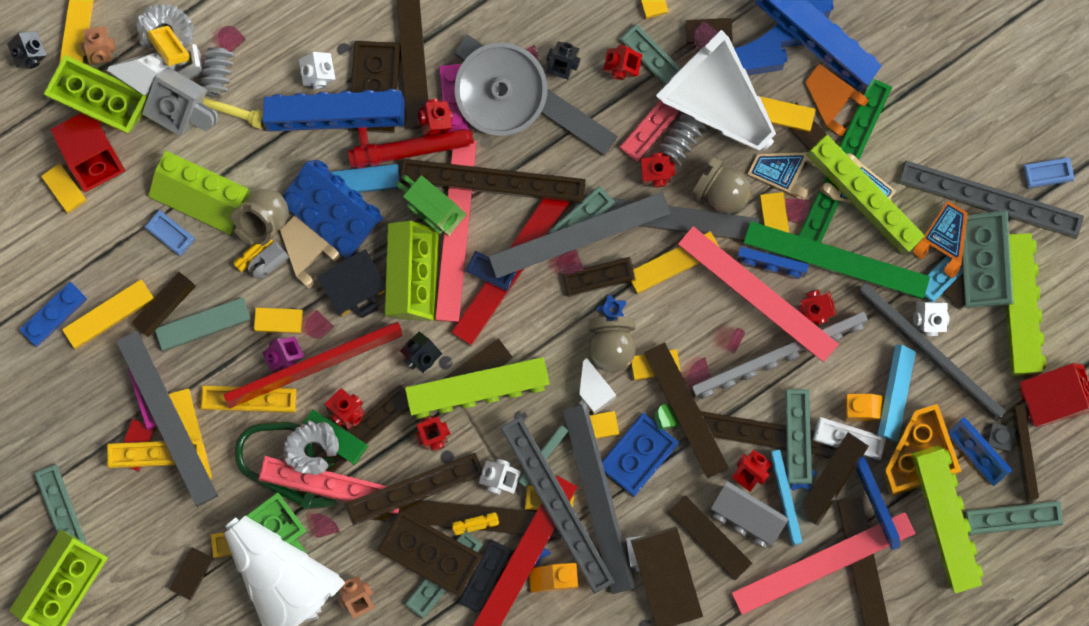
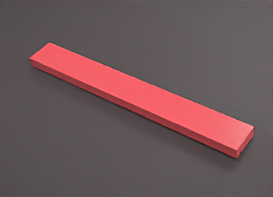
[436,141,477,323]
[678,226,839,363]
[732,512,916,615]

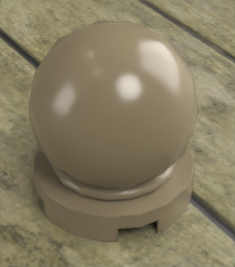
[692,156,752,214]
[231,189,289,246]
[589,316,636,373]

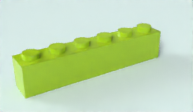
[805,135,925,255]
[1005,233,1046,377]
[405,357,550,419]
[912,445,984,594]

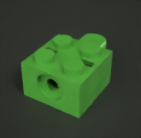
[395,174,467,235]
[246,493,307,554]

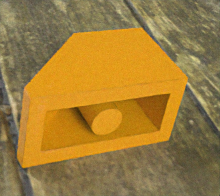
[844,394,885,422]
[529,563,578,593]

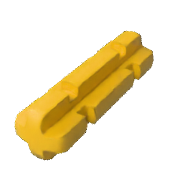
[233,239,273,272]
[452,512,499,535]

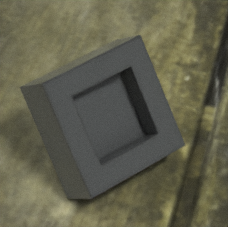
[988,423,1016,453]

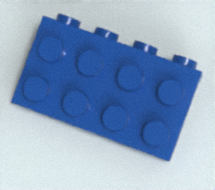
[283,160,383,259]

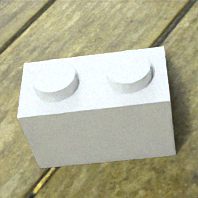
[107,52,176,95]

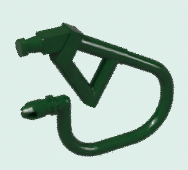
[235,422,337,511]

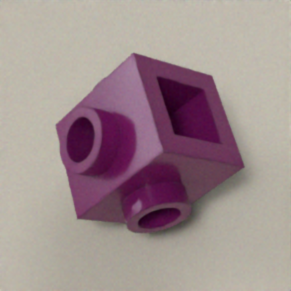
[262,336,304,373]

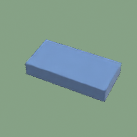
[1023,157,1075,189]
[145,210,196,257]

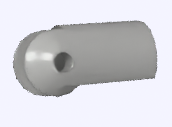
[248,241,290,279]

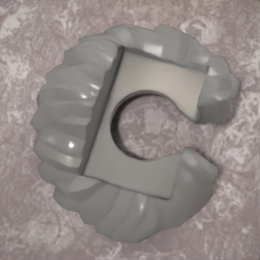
[136,4,194,49]
[282,421,339,475]

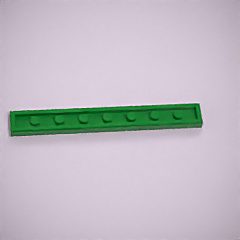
[798,78,892,243]
[743,221,931,300]

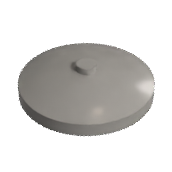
[455,43,548,136]

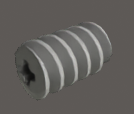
[200,47,235,98]
[659,114,707,167]

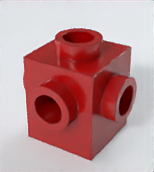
[603,45,642,80]
[417,99,453,136]
[641,153,675,188]
[799,289,837,325]
[325,388,365,430]
[415,416,451,452]
[731,449,772,492]

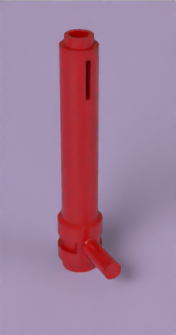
[348,128,474,169]

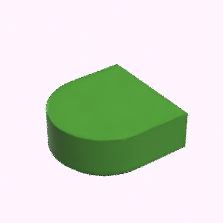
[654,404,680,430]

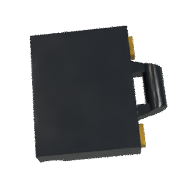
[317,249,386,318]

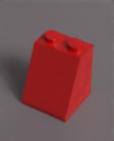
[50,113,126,193]
[1019,363,1089,427]

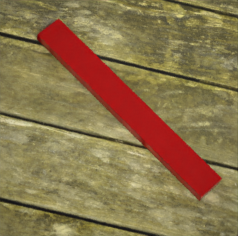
[452,199,570,346]
[224,322,403,409]
[473,475,578,626]

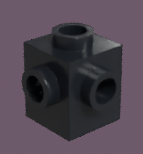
[7,31,47,69]
[546,41,581,80]
[400,331,443,373]

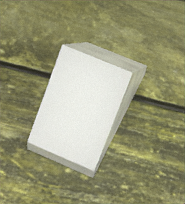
[174,44,203,79]

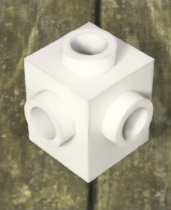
[299,52,335,89]
[913,302,949,336]
[479,459,521,495]

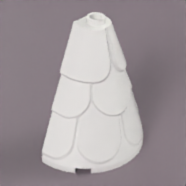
[656,30,776,151]
[224,516,345,626]

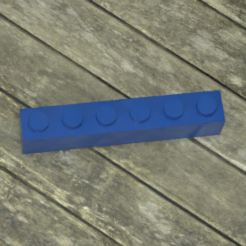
[754,0,882,92]
[263,89,405,132]

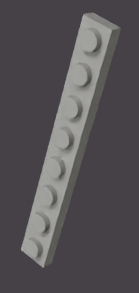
[691,312,868,400]

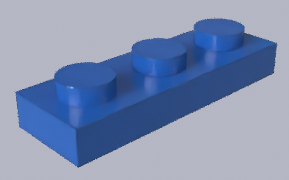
[737,247,809,279]
[20,281,88,347]
[948,417,1012,486]

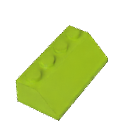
[44,55,149,134]
[148,150,251,236]
[385,221,439,321]
[9,529,108,626]

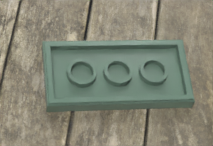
[962,211,1014,309]

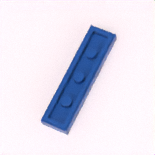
[856,457,900,550]

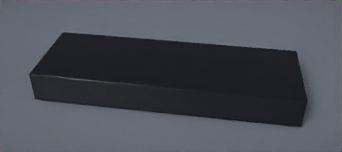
[458,539,512,614]

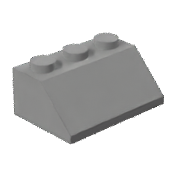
[710,481,789,549]

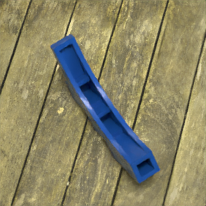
[734,0,834,76]

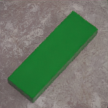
[302,409,369,465]

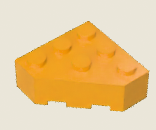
[882,404,961,496]

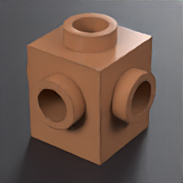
[81,26,116,65]
[337,576,375,619]

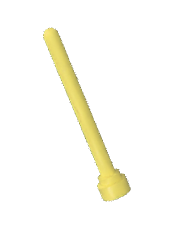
[202,97,264,130]

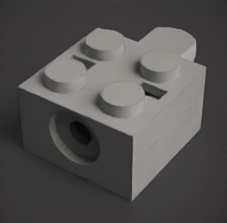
[142,67,218,137]

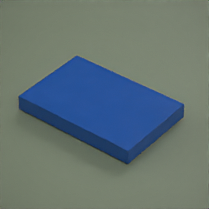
[602,413,679,497]

